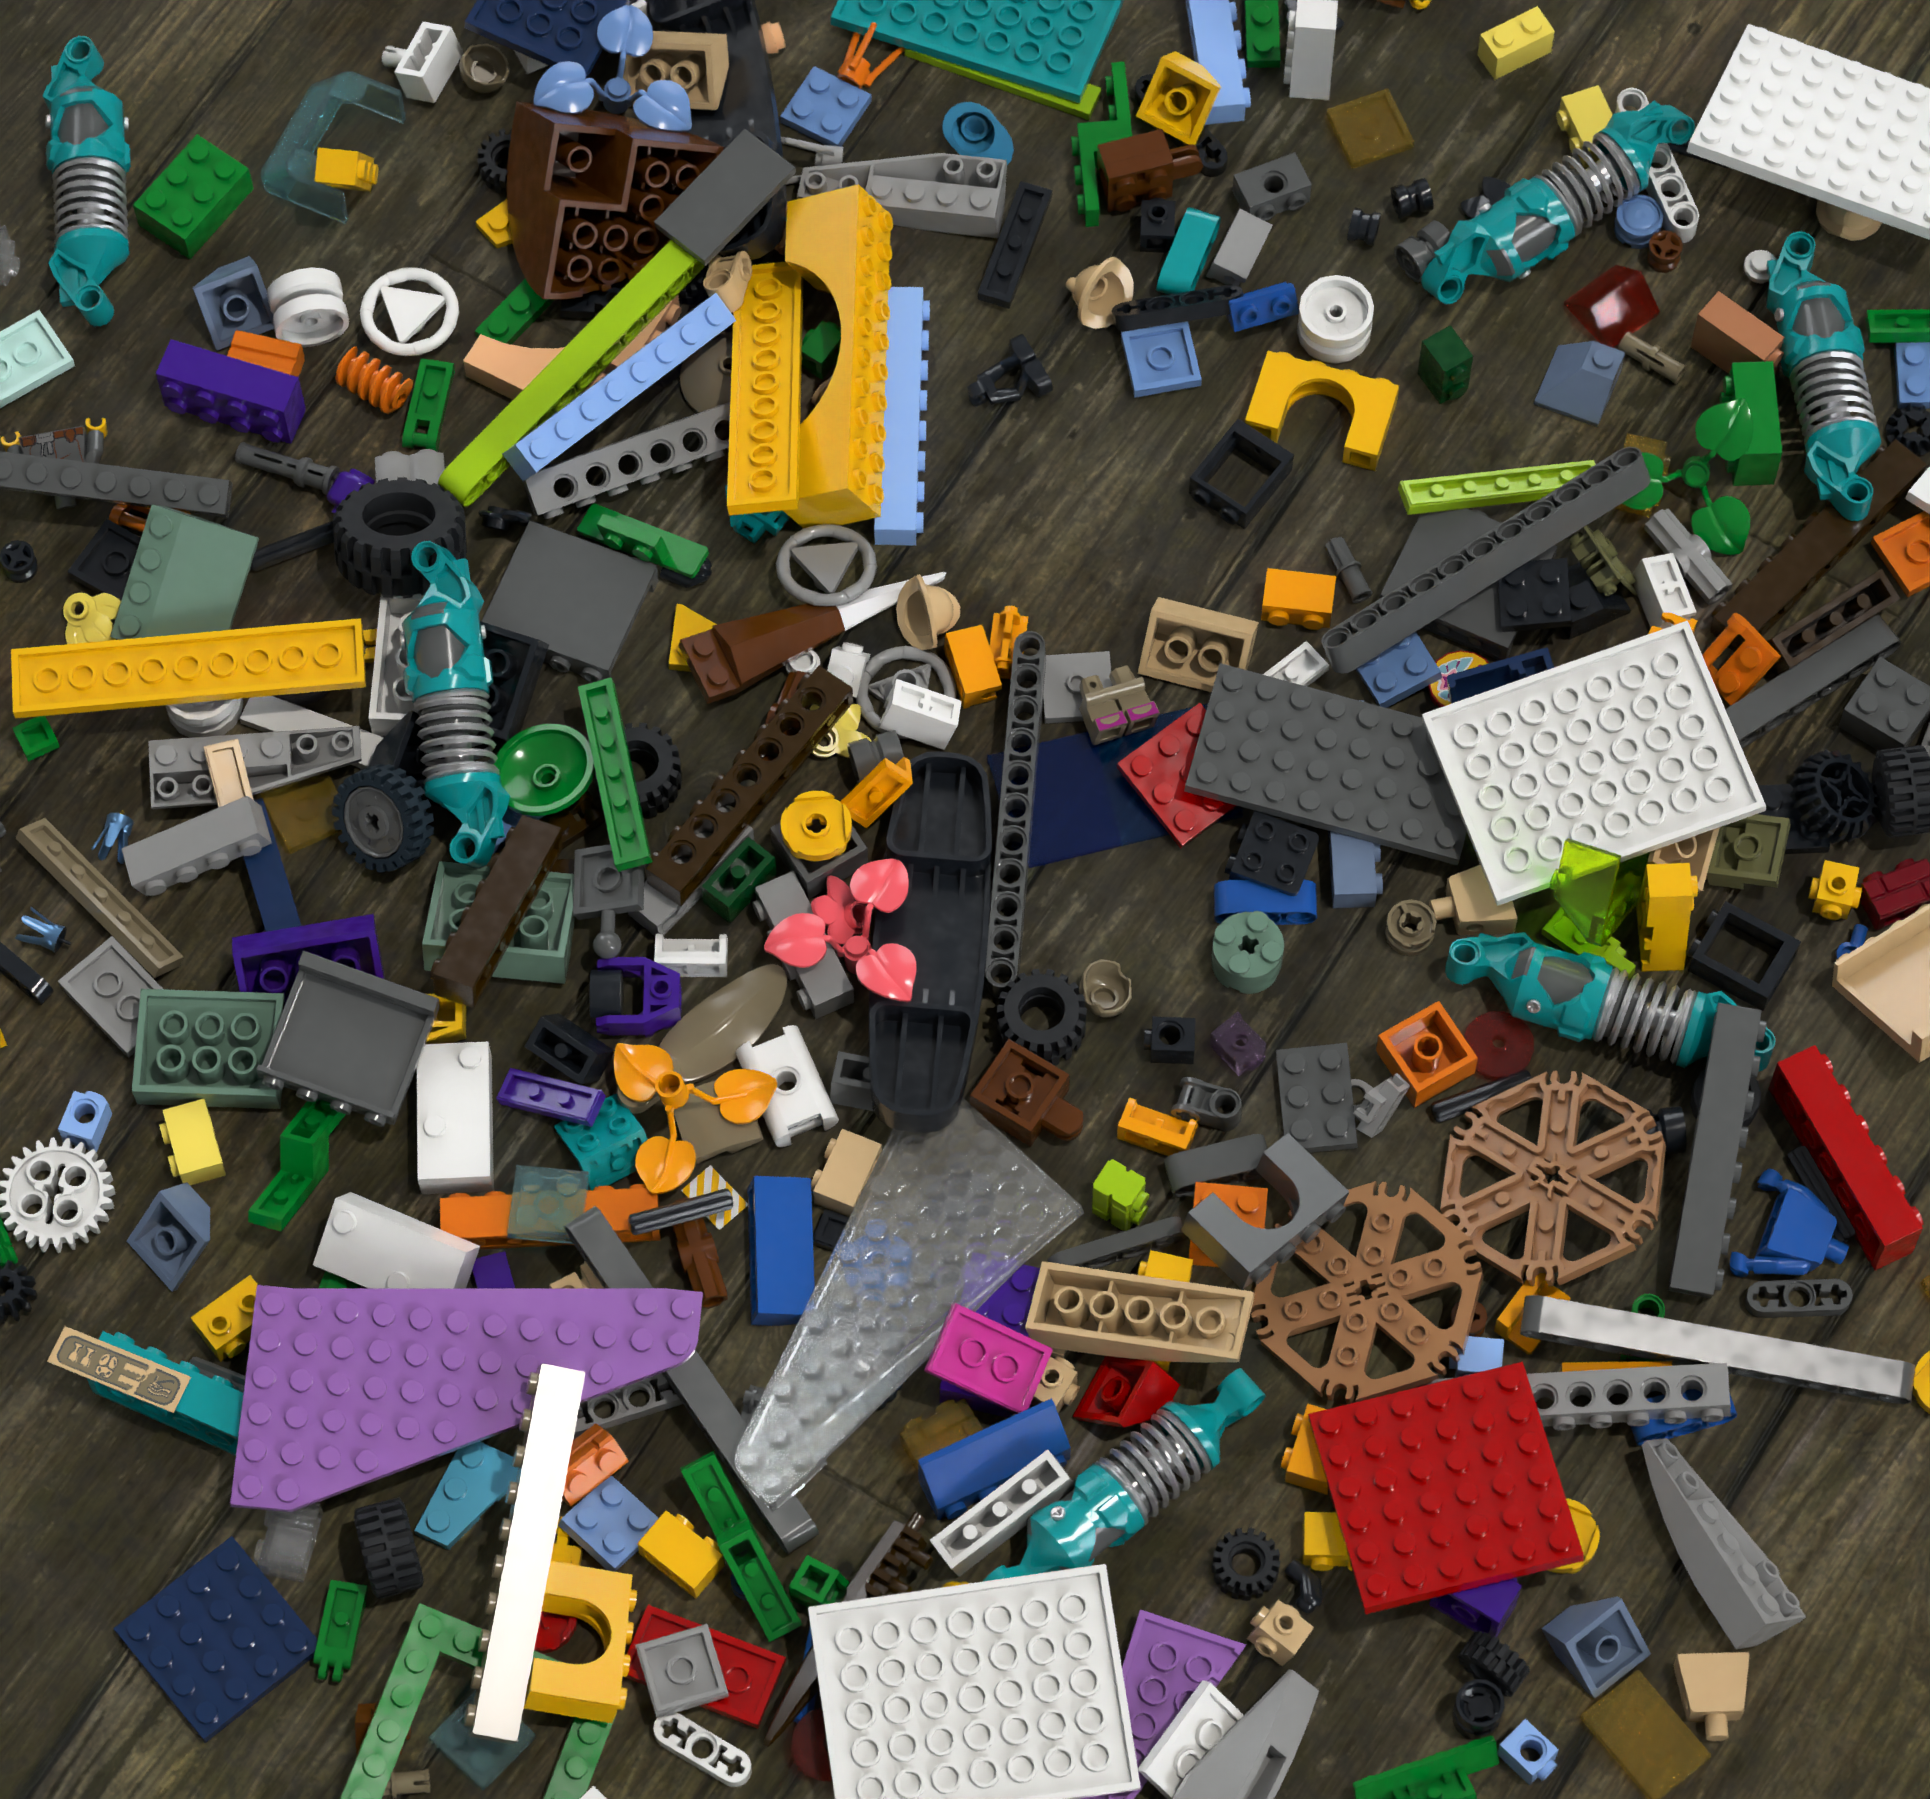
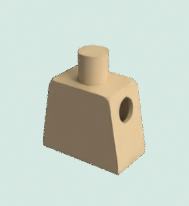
[1429,865,1517,935]
[1674,1652,1749,1741]

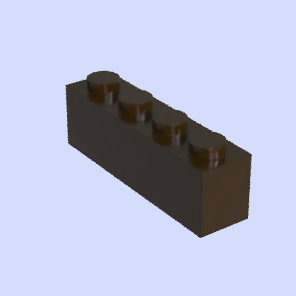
[1767,569,1900,676]

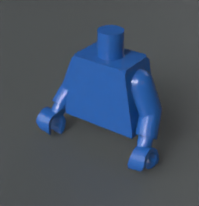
[1729,1169,1849,1277]

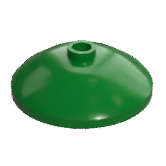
[493,724,595,816]

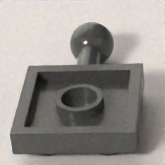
[573,844,645,959]

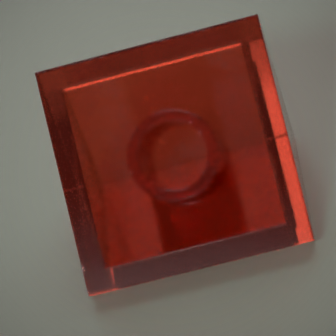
[1564,265,1660,348]

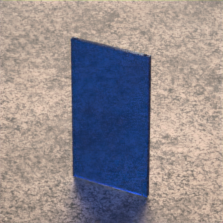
[987,703,1243,868]

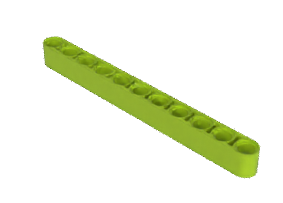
[438,240,705,507]

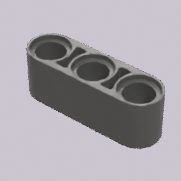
[1164,1134,1268,1197]

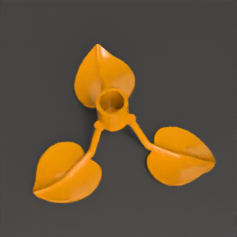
[614,1043,777,1194]

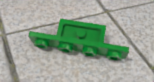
[577,503,709,578]
[1352,1735,1499,1799]

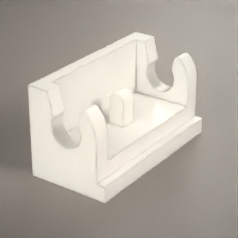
[1633,553,1697,629]
[879,679,962,750]
[654,934,728,977]

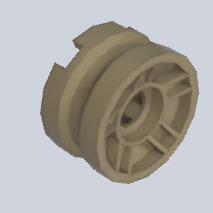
[1385,899,1436,956]

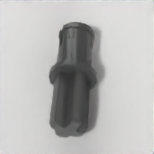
[1326,537,1372,603]

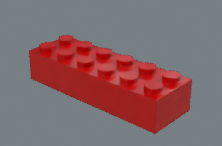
[1769,1045,1923,1271]

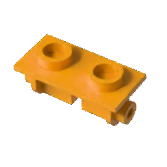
[989,606,1028,679]

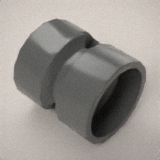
[1394,220,1451,283]
[847,730,904,784]

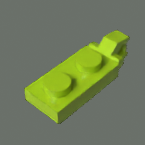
[1541,904,1636,980]

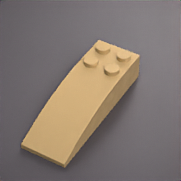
[1025,1261,1255,1363]

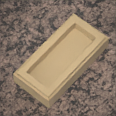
[203,739,253,808]

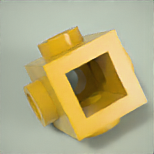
[1808,860,1862,920]

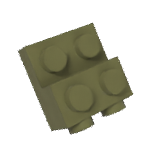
[1707,814,1791,889]

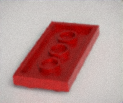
[624,1605,786,1729]

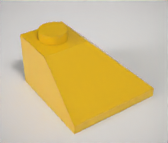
[1136,51,1221,145]

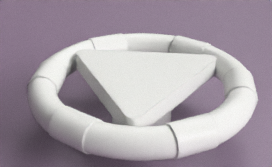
[360,268,459,356]

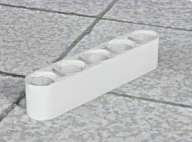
[1615,88,1699,243]

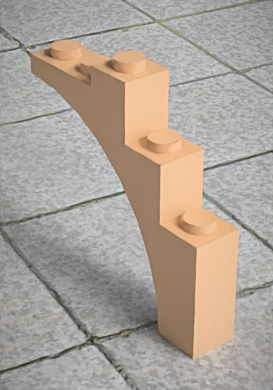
[463,295,681,400]

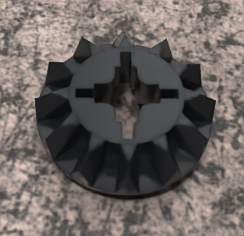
[1886,404,1930,456]

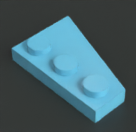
[414,1441,518,1550]

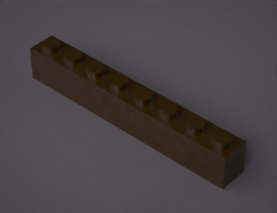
[1710,439,1927,652]

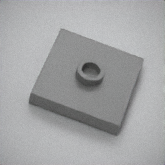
[1043,651,1112,724]
[636,1624,729,1718]

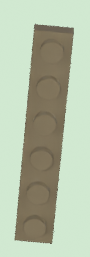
[16,818,184,978]

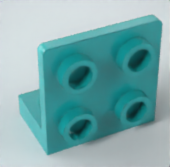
[555,1094,648,1191]

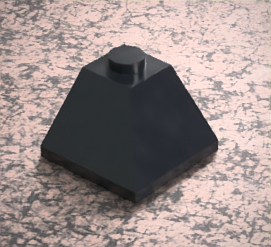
[1562,562,1631,640]
[369,711,445,806]

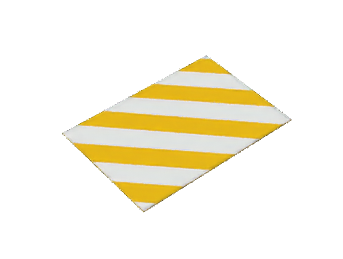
[681,1165,748,1230]

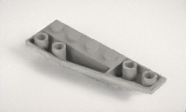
[797,153,1007,238]
[148,726,362,809]
[1642,1438,1806,1650]
[1172,1669,1319,1799]

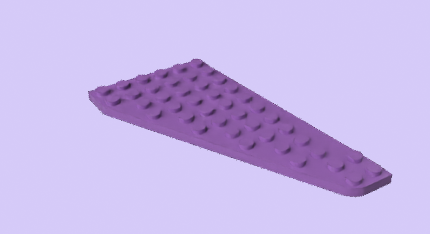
[230,1285,703,1512]

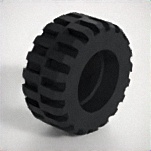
[333,477,467,598]

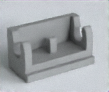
[1206,209,1273,286]

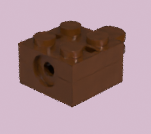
[1097,129,1203,212]
[970,1039,1083,1147]

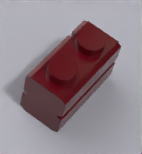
[1860,858,1930,930]

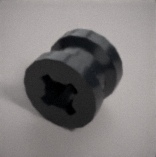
[1347,207,1381,246]
[0,540,38,583]

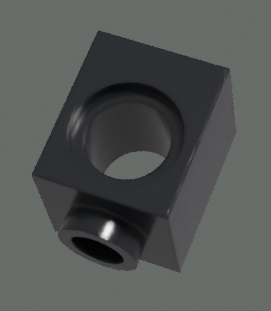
[1144,1016,1195,1064]

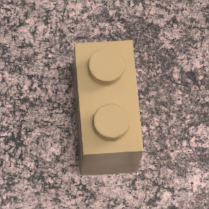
[811,1129,882,1219]

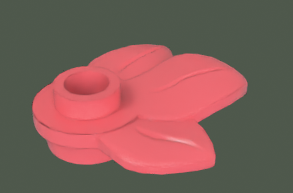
[811,875,866,945]

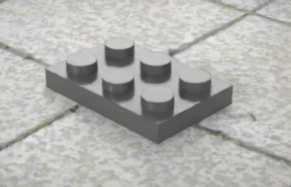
[1276,1043,1358,1153]

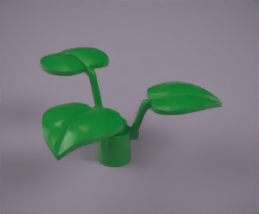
[1623,397,1753,555]

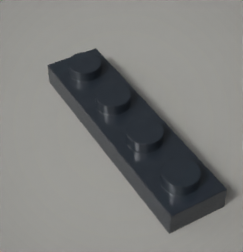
[978,181,1052,309]

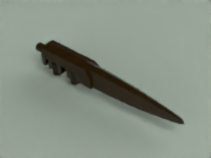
[764,1512,933,1748]

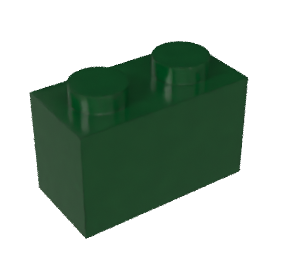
[1417,325,1473,404]
[701,837,776,923]

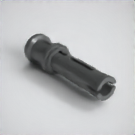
[235,442,340,495]

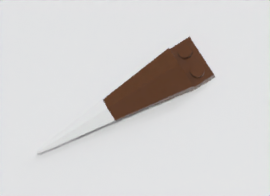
[678,572,946,704]

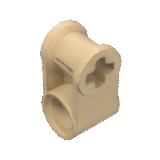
[703,251,752,313]

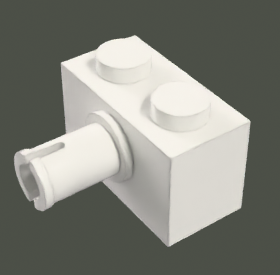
[382,21,464,103]

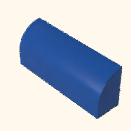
[747,1176,815,1326]

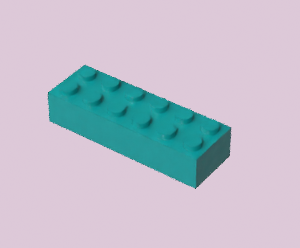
[87,1331,244,1455]

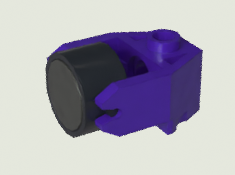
[590,957,682,1038]

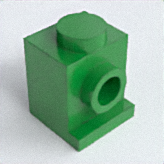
[802,320,841,380]

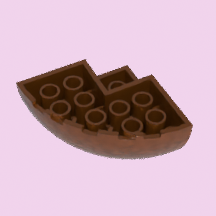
[507,102,724,299]

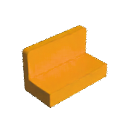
[840,757,913,828]
[1494,1273,1570,1355]

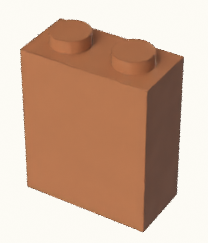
[1691,291,1784,378]

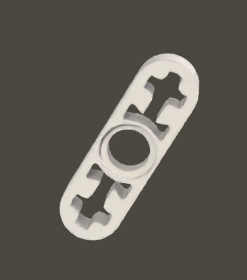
[654,1713,752,1787]

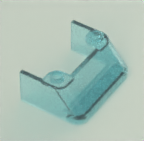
[261,71,406,224]

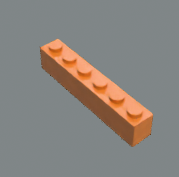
[440,1184,661,1249]

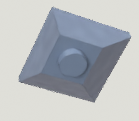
[192,256,274,351]
[1534,341,1625,427]
[127,1183,210,1292]
[1541,1597,1651,1699]

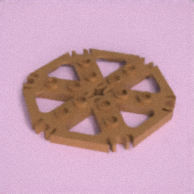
[1440,1071,1666,1287]
[1251,1181,1484,1404]

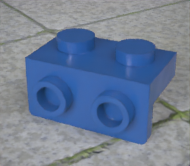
[1226,282,1299,332]

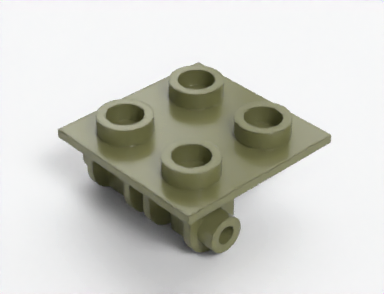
[1569,525,1638,596]

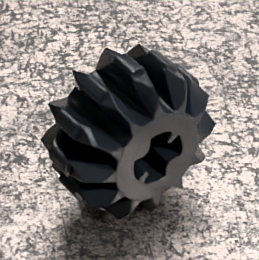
[0,1260,38,1324]

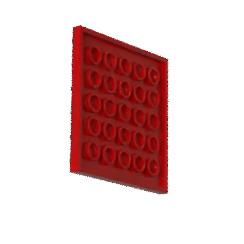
[1308,1362,1584,1615]

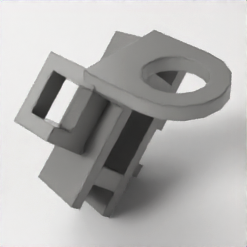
[1351,1073,1410,1138]

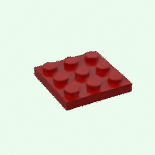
[1116,703,1238,848]

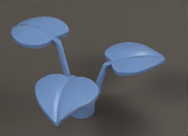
[533,5,692,132]

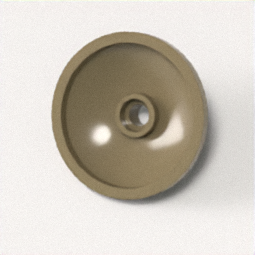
[680,332,733,425]

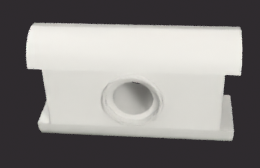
[736,1025,839,1147]

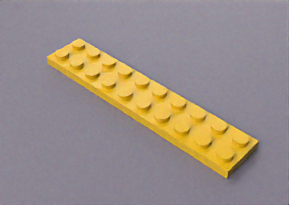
[727,262,804,516]
[11,618,366,718]

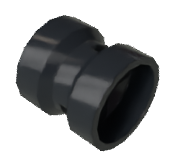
[1391,178,1434,219]

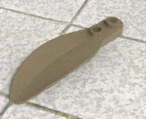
[617,964,787,1114]

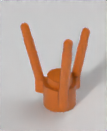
[838,22,905,89]

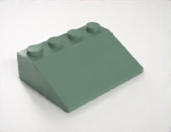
[110,504,259,640]
[422,861,575,984]
[132,989,285,1109]

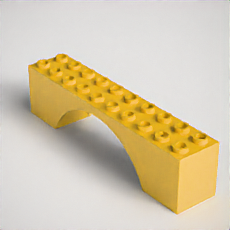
[783,184,893,528]

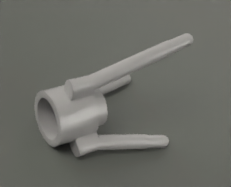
[781,137,843,185]

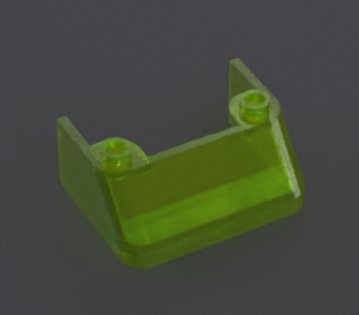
[1550,838,1650,947]

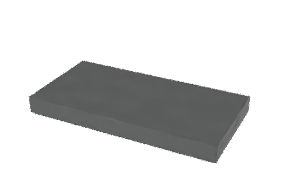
[654,129,796,266]

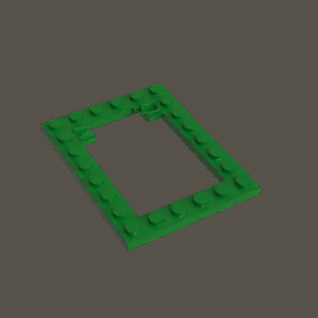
[340,1603,618,1799]

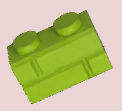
[1092,1159,1149,1231]

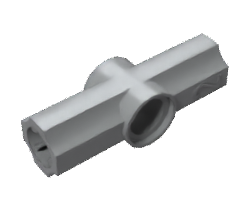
[1644,508,1733,605]

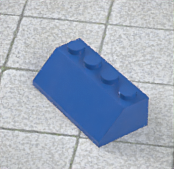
[918,1398,1071,1520]

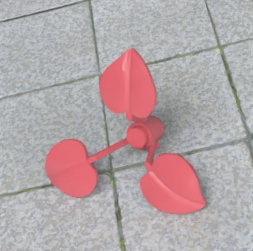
[764,859,917,1002]

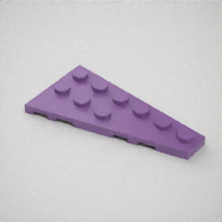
[1081,1610,1246,1799]

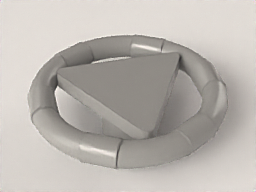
[776,524,877,606]
[856,645,957,739]

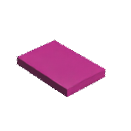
[924,1303,1053,1414]

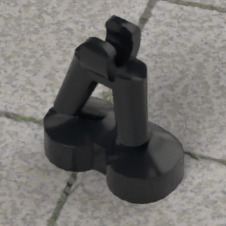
[968,334,1053,407]

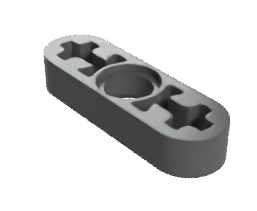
[1745,1279,1853,1318]

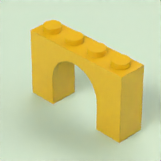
[1245,351,1399,471]
[523,1561,637,1723]

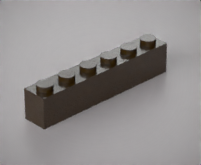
[430,815,562,1008]

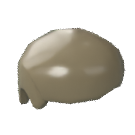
[459,43,510,93]
[1079,959,1132,1018]

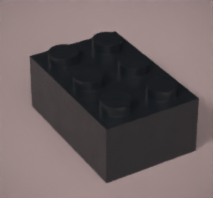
[479,621,549,741]

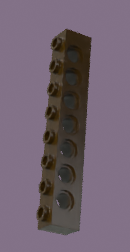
[645,665,853,907]

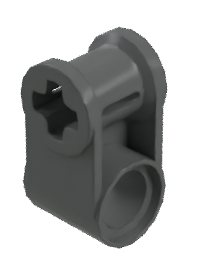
[1171,1077,1242,1131]

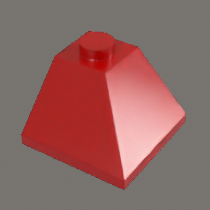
[1073,1356,1180,1427]

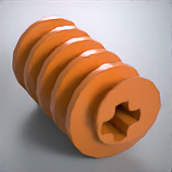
[336,346,414,414]

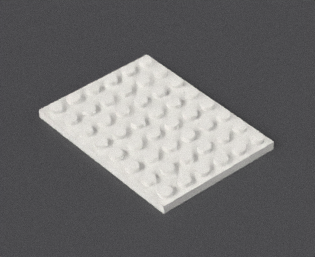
[1687,24,1930,240]
[1422,621,1766,906]
[808,1564,1141,1799]

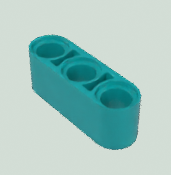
[1156,207,1221,295]

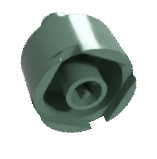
[1211,911,1284,994]

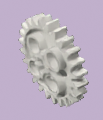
[0,1137,116,1253]

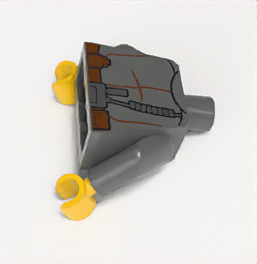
[0,418,107,509]

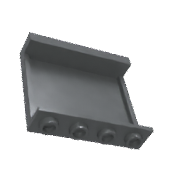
[1380,508,1558,661]
[482,521,659,683]
[256,951,440,1127]

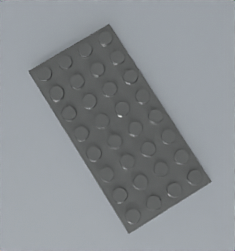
[1184,663,1467,866]

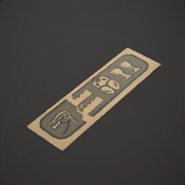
[47,1326,191,1413]

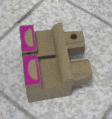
[1079,665,1160,746]

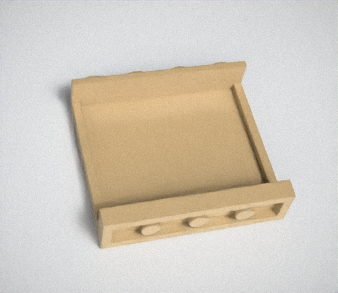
[1832,903,1930,1063]

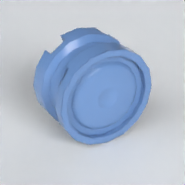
[1614,195,1663,249]

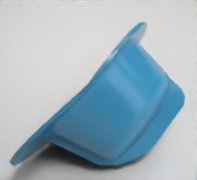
[942,102,1014,165]

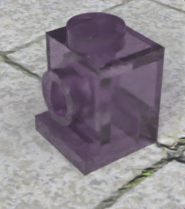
[1210,1011,1266,1076]

